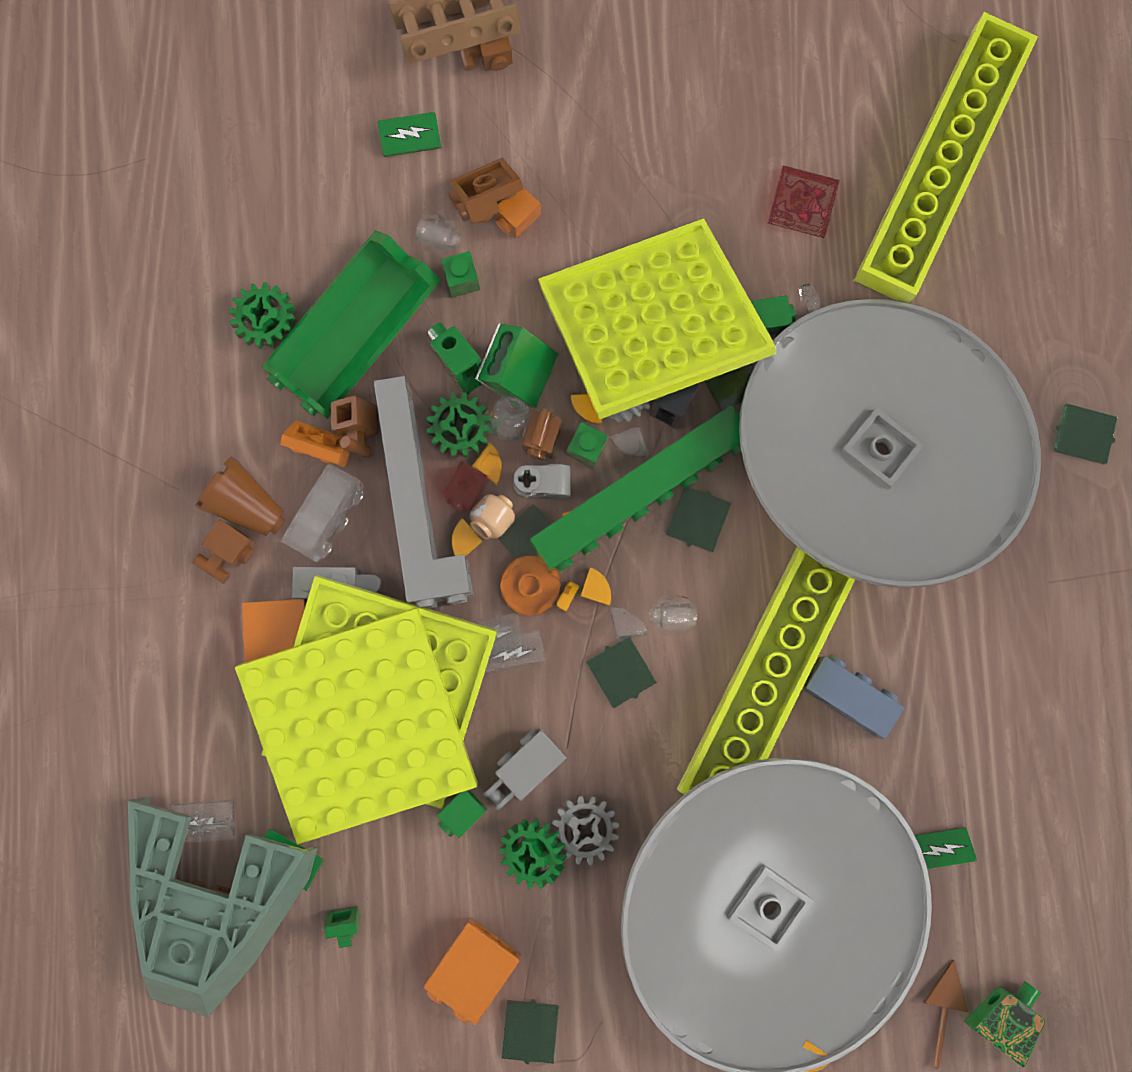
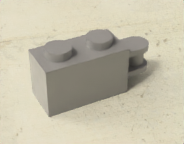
[292,567,384,600]
[483,729,567,811]

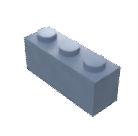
[802,655,905,739]

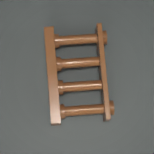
[388,0,522,64]

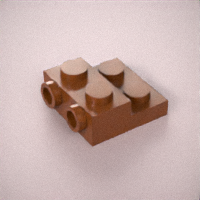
[449,157,524,224]

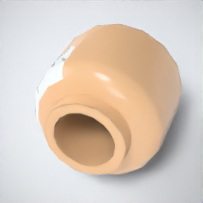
[470,494,515,540]

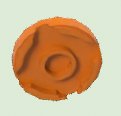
[500,555,561,616]

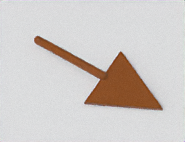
[924,960,969,1069]

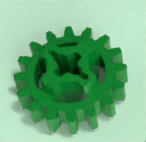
[229,282,296,349]
[426,392,492,458]
[499,819,567,889]

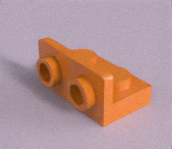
[280,420,350,467]

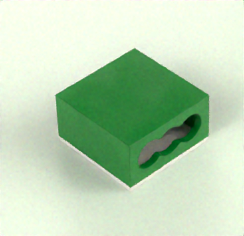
[475,323,558,408]

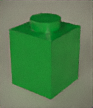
[441,251,480,298]
[751,295,796,335]
[567,422,609,468]
[437,790,488,838]

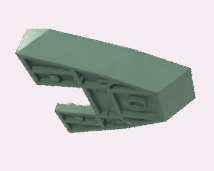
[128,797,318,1017]

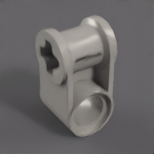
[513,464,571,499]

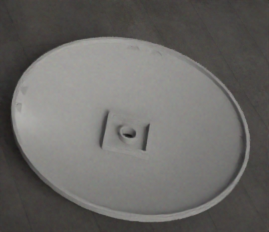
[739,299,1041,588]
[621,758,932,1072]

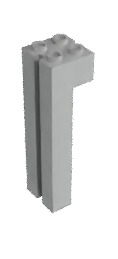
[374,376,474,609]

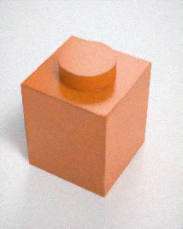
[495,187,541,238]

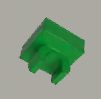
[324,906,360,948]

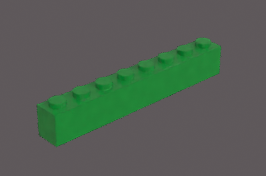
[529,405,741,573]

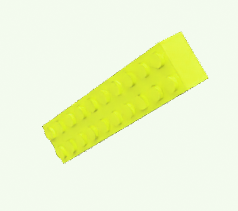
[853,12,1038,303]
[677,547,855,795]

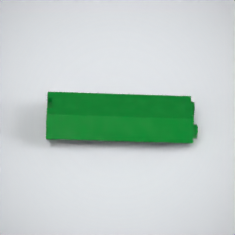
[261,230,441,419]

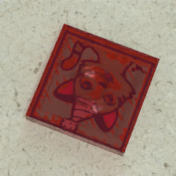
[767,165,840,238]

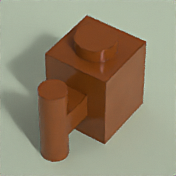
[459,37,513,71]
[331,395,379,457]
[522,409,562,460]
[192,519,256,584]

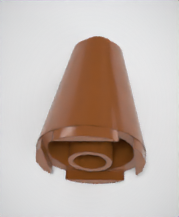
[195,457,285,536]

